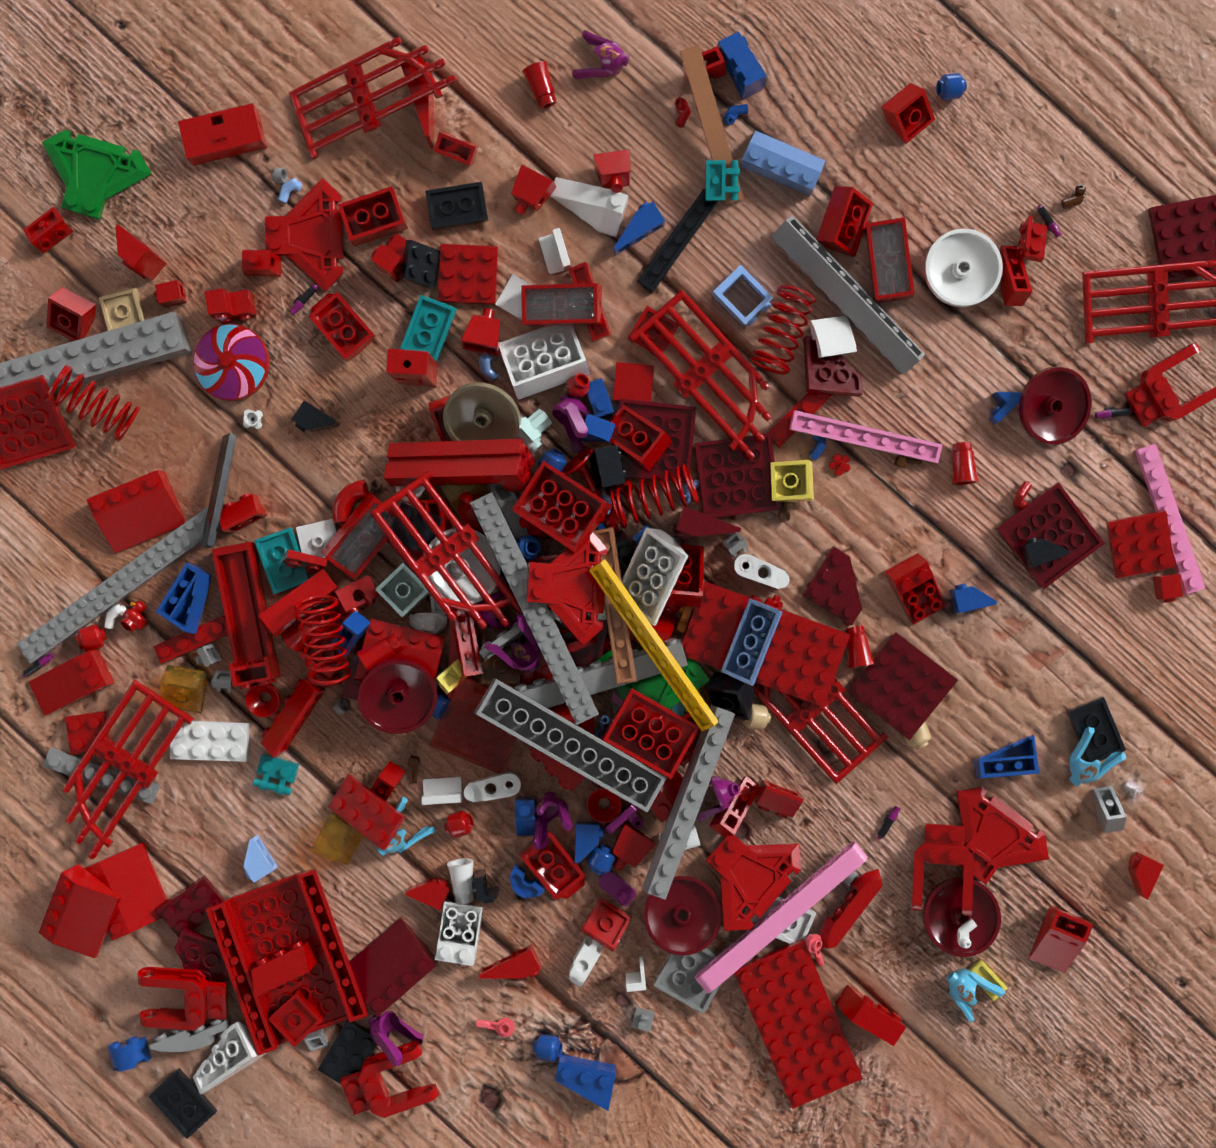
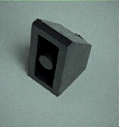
[291,400,340,432]
[1020,537,1070,567]

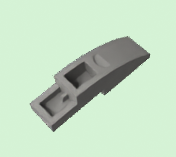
[485,484,528,540]
[149,1016,231,1052]

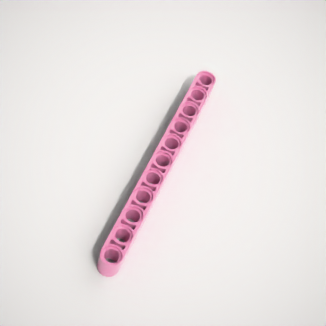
[694,842,868,993]

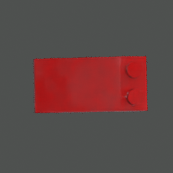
[401,56,434,149]
[28,649,115,716]

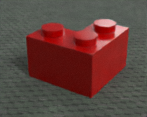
[371,233,406,281]
[204,288,257,324]

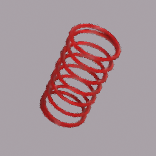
[750,285,816,375]
[44,365,140,442]
[610,464,699,529]
[294,595,351,686]

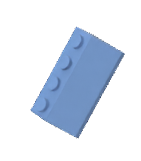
[740,131,825,196]
[721,598,782,686]

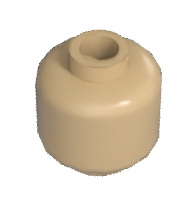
[741,704,771,730]
[905,722,931,749]

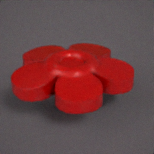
[829,454,851,476]
[765,595,783,609]

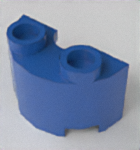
[510,863,545,898]
[107,1036,151,1072]

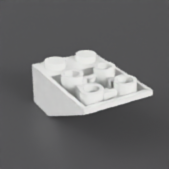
[435,901,483,966]

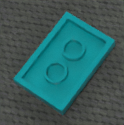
[400,295,457,362]
[254,527,310,594]

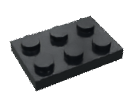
[425,182,489,230]
[1066,696,1126,762]
[318,1019,377,1084]
[148,1068,218,1139]

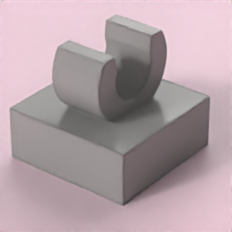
[722,533,748,558]
[194,643,222,667]
[211,670,233,693]
[631,1007,655,1032]

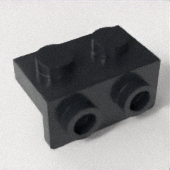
[471,869,500,903]

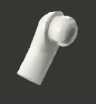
[104,604,126,629]
[957,918,977,949]

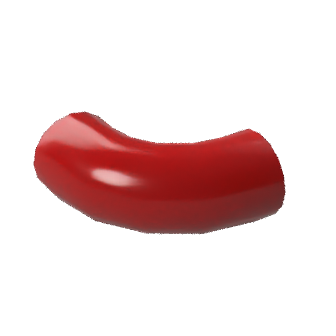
[332,479,369,524]

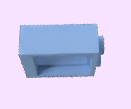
[712,265,773,328]

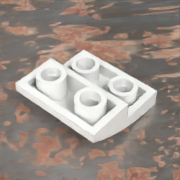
[810,316,857,358]

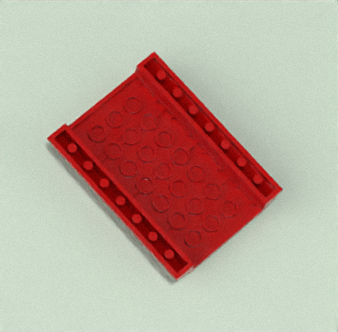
[205,869,369,1056]

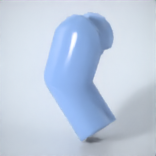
[278,178,302,204]

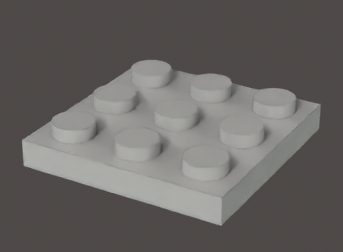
[653,948,720,1014]

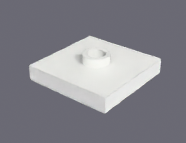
[296,519,337,558]

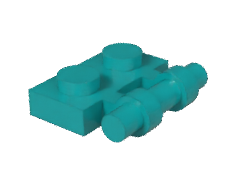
[705,160,740,201]
[253,754,300,796]

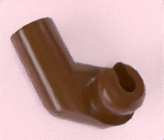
[1061,184,1087,209]

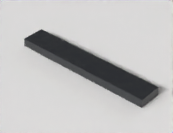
[637,189,719,294]
[200,433,237,548]

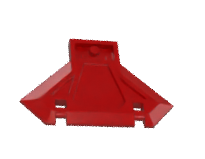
[265,178,344,292]
[526,532,607,646]
[956,787,1049,884]
[705,835,801,931]

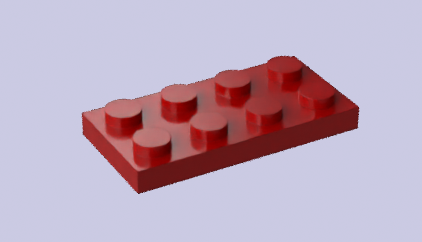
[328,774,406,850]

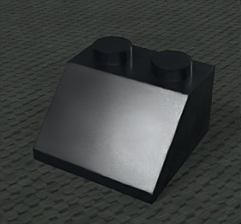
[589,445,627,492]
[386,502,443,553]
[705,672,754,720]

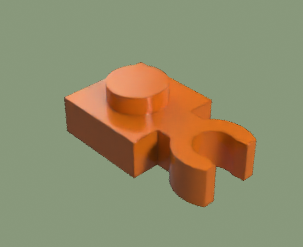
[676,606,693,633]

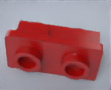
[23,207,73,254]
[1017,216,1047,262]

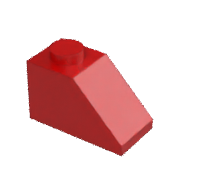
[371,761,406,802]
[1128,851,1164,900]
[405,877,452,910]

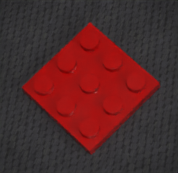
[438,244,498,305]
[1106,510,1175,578]

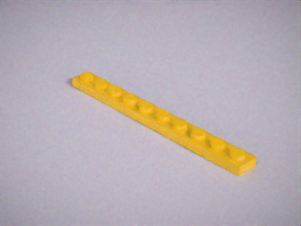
[589,560,719,731]

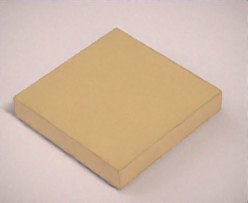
[99,288,146,331]

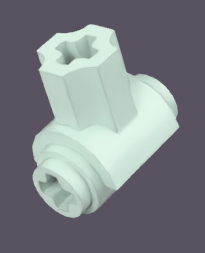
[516,408,552,454]

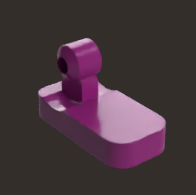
[604,803,643,834]
[598,870,636,907]

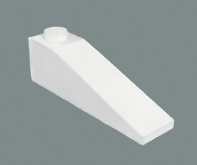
[550,177,628,238]
[193,1021,266,1095]

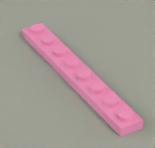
[789,410,943,463]
[1135,444,1205,594]

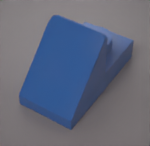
[989,392,1022,424]
[578,414,616,442]

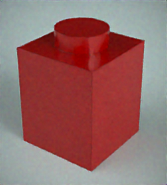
[154,280,187,307]
[1153,574,1183,603]

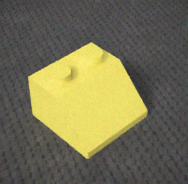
[771,460,814,502]

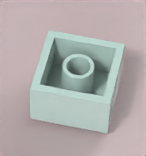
[375,563,430,617]

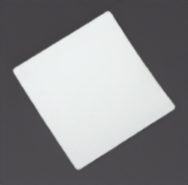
[496,274,531,320]

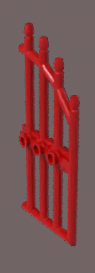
[288,37,457,159]
[1082,260,1216,343]
[629,289,772,460]
[369,470,525,629]
[753,678,889,785]
[62,679,194,859]

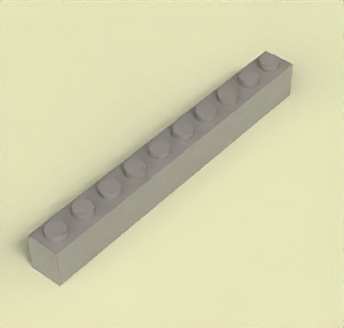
[771,216,925,375]
[515,638,688,708]
[642,705,735,900]

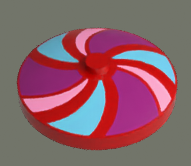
[193,324,270,401]

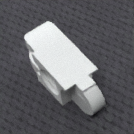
[733,554,790,589]
[464,771,521,803]
[569,936,603,987]

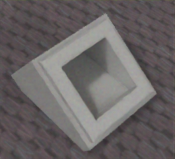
[303,1028,329,1051]

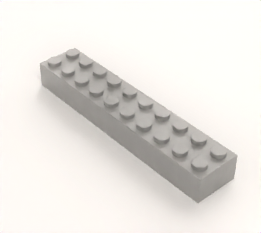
[0,312,192,393]
[474,678,667,813]

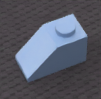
[243,834,278,883]

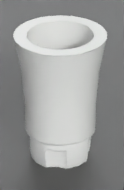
[447,858,474,904]

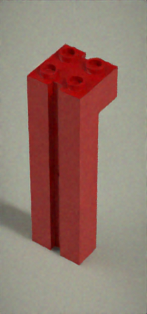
[384,439,534,491]
[212,542,281,689]

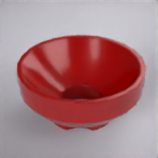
[245,683,281,718]
[587,788,622,823]

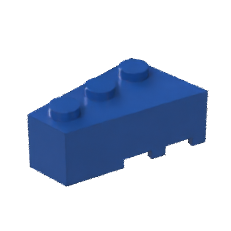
[717,31,767,100]
[156,562,212,634]
[973,735,1039,779]
[555,1054,616,1111]

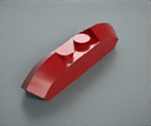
[819,869,883,949]

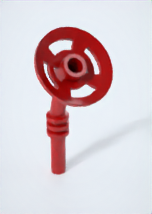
[562,448,606,523]

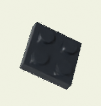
[400,240,440,289]

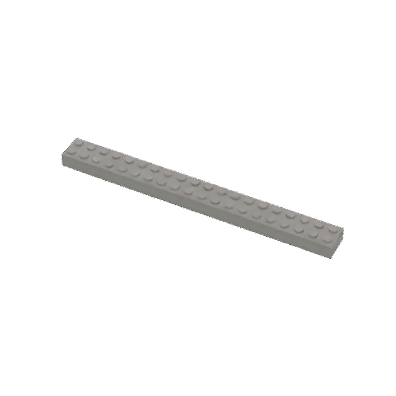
[470,492,599,725]
[16,507,222,664]

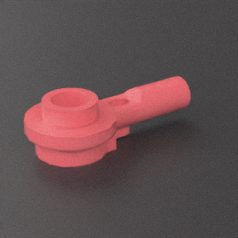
[805,934,824,967]
[476,1017,515,1037]

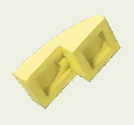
[435,658,467,694]

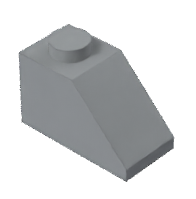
[1093,786,1127,833]

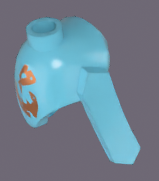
[1069,727,1127,787]
[376,796,436,856]
[946,968,1005,1023]

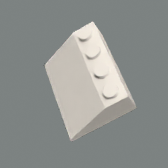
[499,325,590,400]
[622,528,688,626]

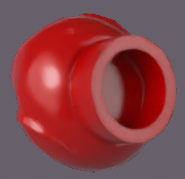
[566,373,590,397]
[120,601,147,633]

